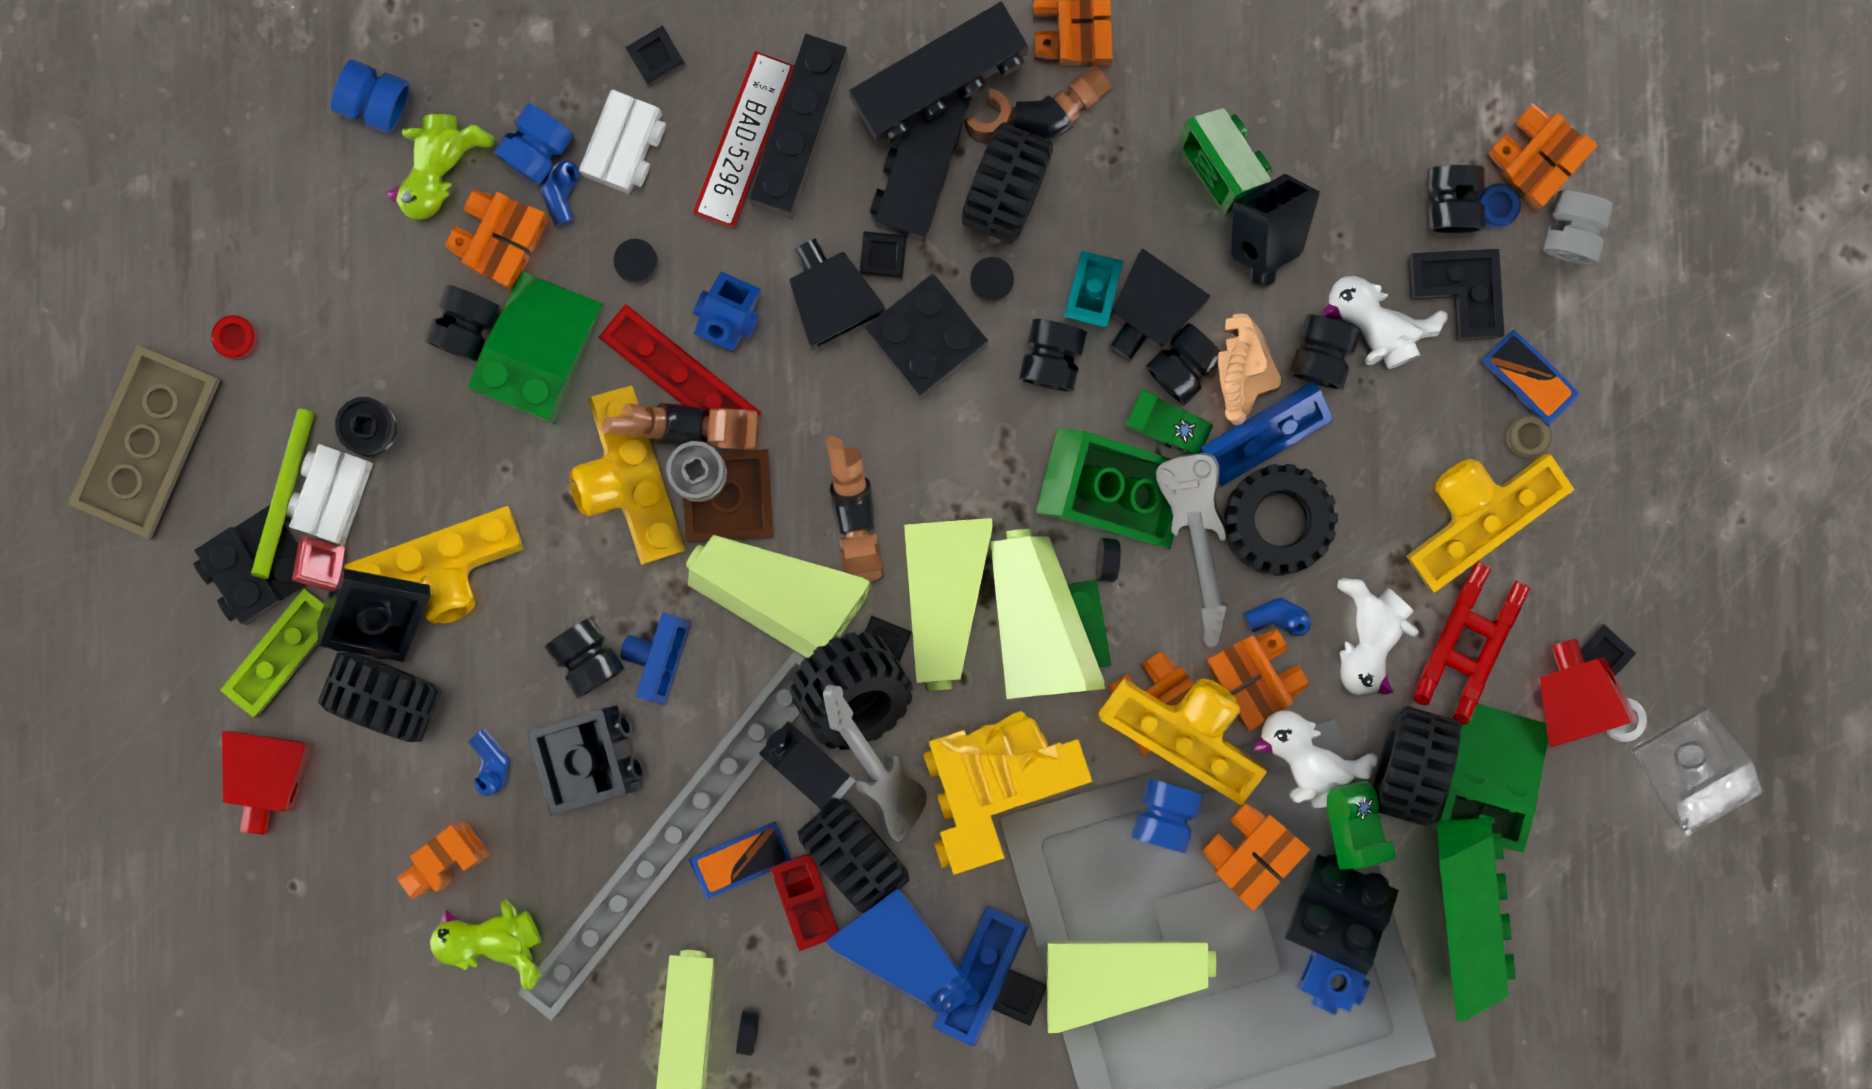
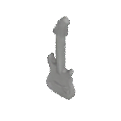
[1156,453,1228,647]
[823,685,927,842]

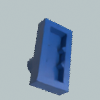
[620,613,692,705]

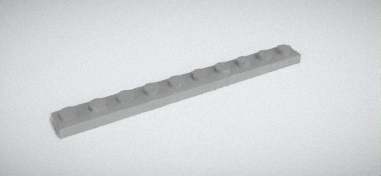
[517,651,805,1021]

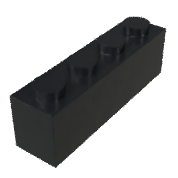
[849,1,1029,143]
[749,33,848,220]
[870,93,972,243]

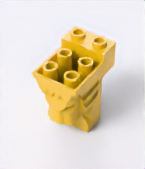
[923,711,1092,875]

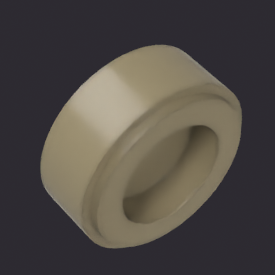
[1506,414,1552,459]

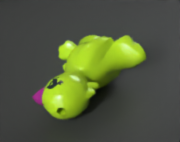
[386,114,496,220]
[430,899,542,990]

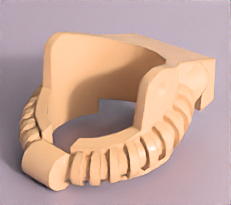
[1218,314,1282,425]

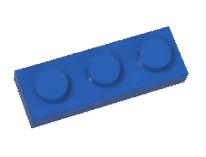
[1200,381,1334,486]
[933,907,1029,1047]

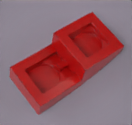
[770,854,839,951]

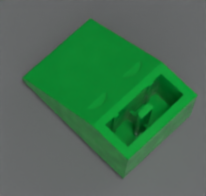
[1431,704,1548,853]

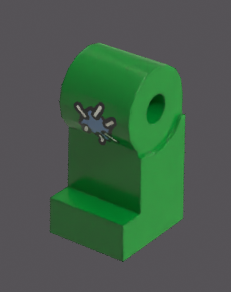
[1124,389,1213,455]
[1327,781,1397,870]

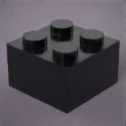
[865,273,989,400]

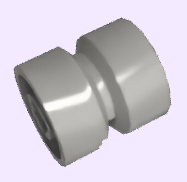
[1543,190,1614,265]
[666,441,727,503]

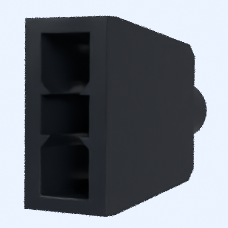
[1231,174,1320,285]
[789,239,886,351]
[1110,248,1211,360]

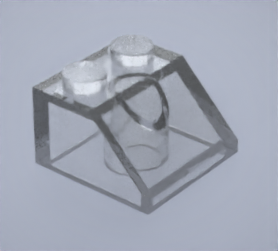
[1632,706,1762,837]

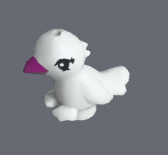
[1322,276,1448,369]
[1337,578,1419,696]
[1253,711,1378,808]

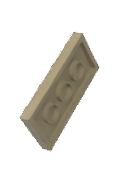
[67,344,220,540]

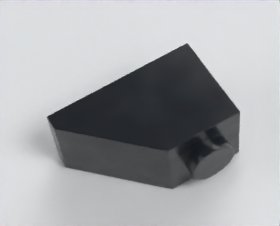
[759,721,856,814]

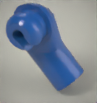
[541,160,579,227]
[1244,598,1311,636]
[468,728,509,796]

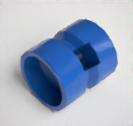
[331,59,410,134]
[493,103,575,186]
[1131,778,1203,854]

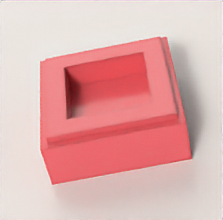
[292,536,345,591]

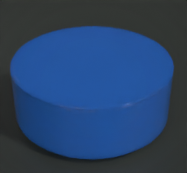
[1478,183,1521,229]

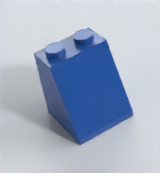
[826,888,973,1013]

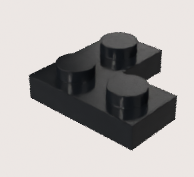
[1410,249,1504,340]

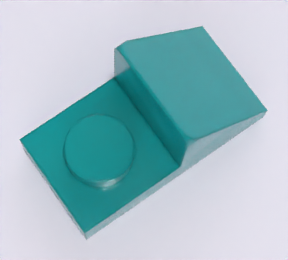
[1064,250,1123,327]

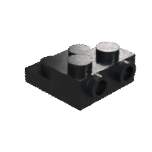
[193,505,309,625]
[317,568,431,662]
[527,705,644,816]
[1285,854,1399,975]

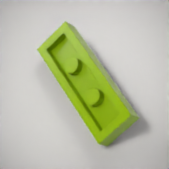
[220,588,325,718]

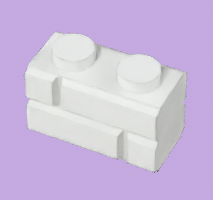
[579,90,666,194]
[286,444,373,546]

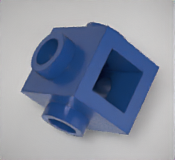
[693,271,761,352]
[1296,951,1370,1015]

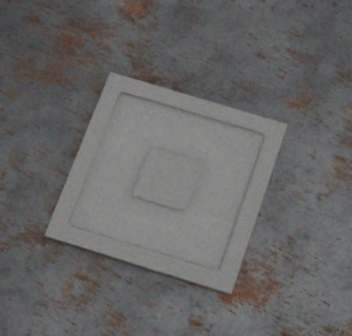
[999,719,1436,1089]

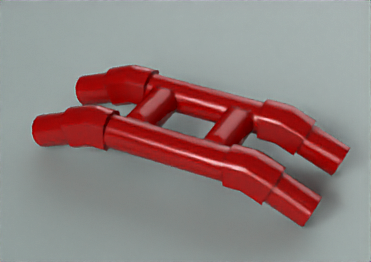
[1413,561,1531,725]

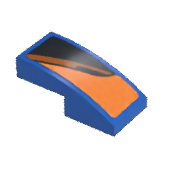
[1483,329,1580,426]
[688,822,792,899]

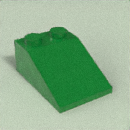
[1177,108,1273,215]
[467,271,603,425]
[1036,428,1174,549]

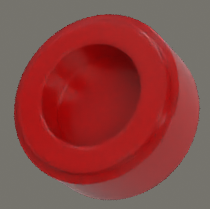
[211,315,257,360]

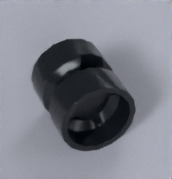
[1427,165,1485,234]
[424,284,500,363]
[1289,314,1361,390]
[1019,319,1087,392]
[1145,322,1221,406]
[335,397,401,458]
[544,617,625,699]

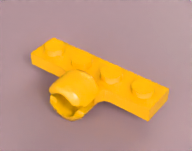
[569,385,686,565]
[1406,453,1575,593]
[343,506,524,624]
[1098,678,1268,806]

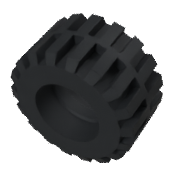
[962,122,1053,244]
[1224,464,1338,576]
[790,632,913,750]
[318,651,441,743]
[1374,706,1461,827]
[797,798,910,913]

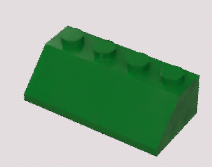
[1437,817,1516,1022]

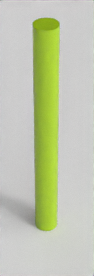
[251,409,315,579]

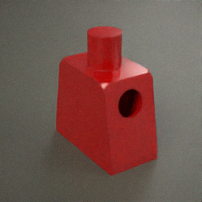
[1540,638,1637,748]
[222,731,313,835]

